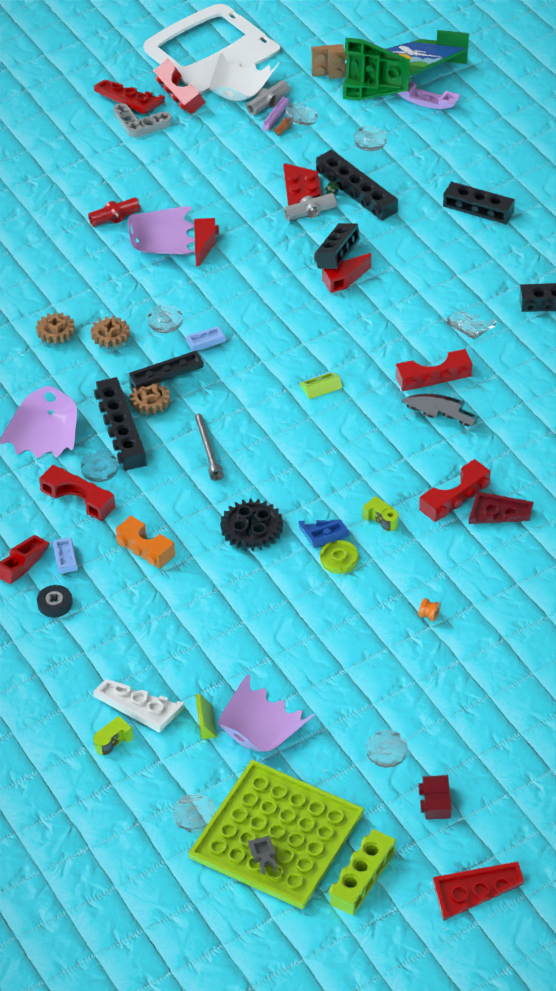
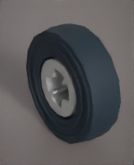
[37,585,73,618]

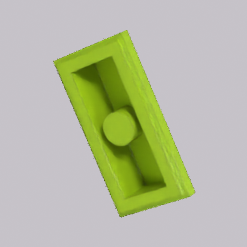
[300,372,342,399]
[196,694,217,739]

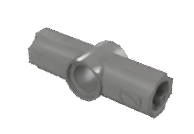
[246,80,290,116]
[284,193,337,221]

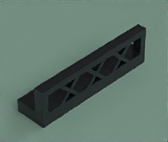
[129,351,204,391]

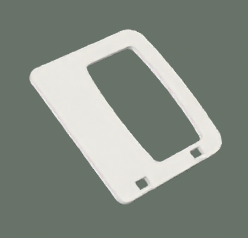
[143,4,280,94]

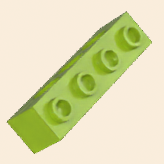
[328,829,396,916]

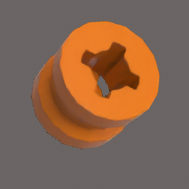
[418,598,441,622]

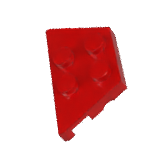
[283,163,321,206]

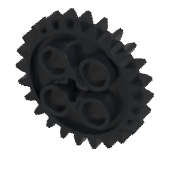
[220,498,283,551]

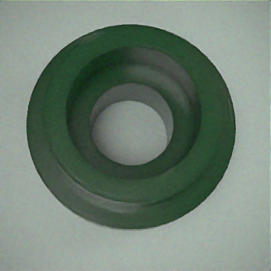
[325,181,340,195]

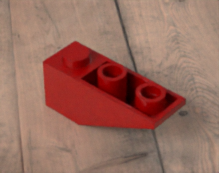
[322,253,371,293]

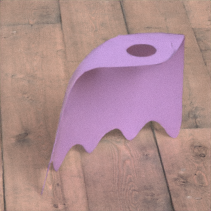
[128,206,195,255]
[0,386,77,458]
[218,674,315,752]

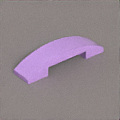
[397,81,460,109]

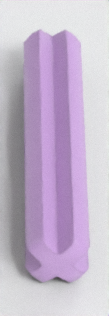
[262,97,289,131]

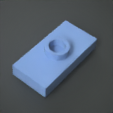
[186,326,226,352]
[52,537,78,574]

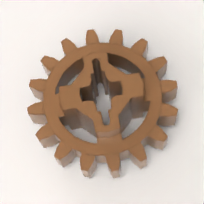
[36,312,75,345]
[91,316,130,349]
[130,382,170,415]

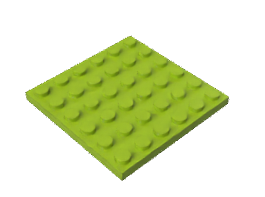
[188,760,364,910]

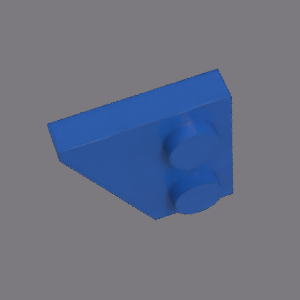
[298,520,349,548]

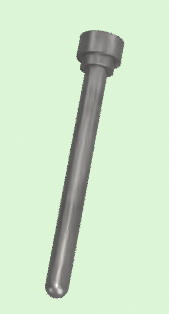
[195,414,224,481]

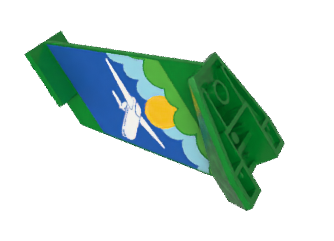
[343,30,469,100]

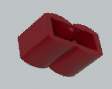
[418,775,452,820]

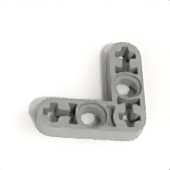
[114,103,172,137]

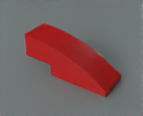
[0,535,50,585]

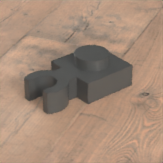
[248,836,277,875]

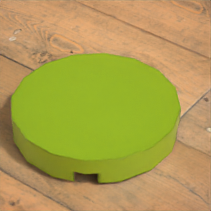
[320,540,359,574]

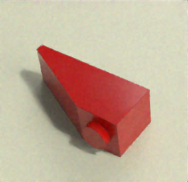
[194,218,219,266]

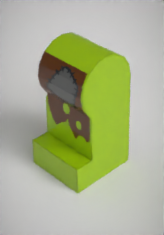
[362,496,399,531]
[93,716,134,755]

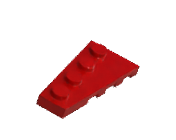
[94,79,165,114]
[433,861,524,921]

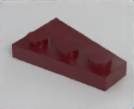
[469,491,534,524]

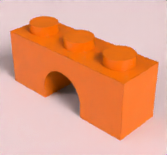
[115,515,175,569]

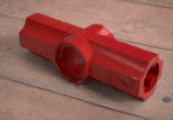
[88,197,141,227]

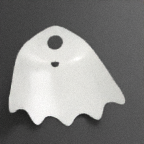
[210,53,280,101]

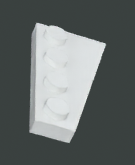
[93,679,184,733]

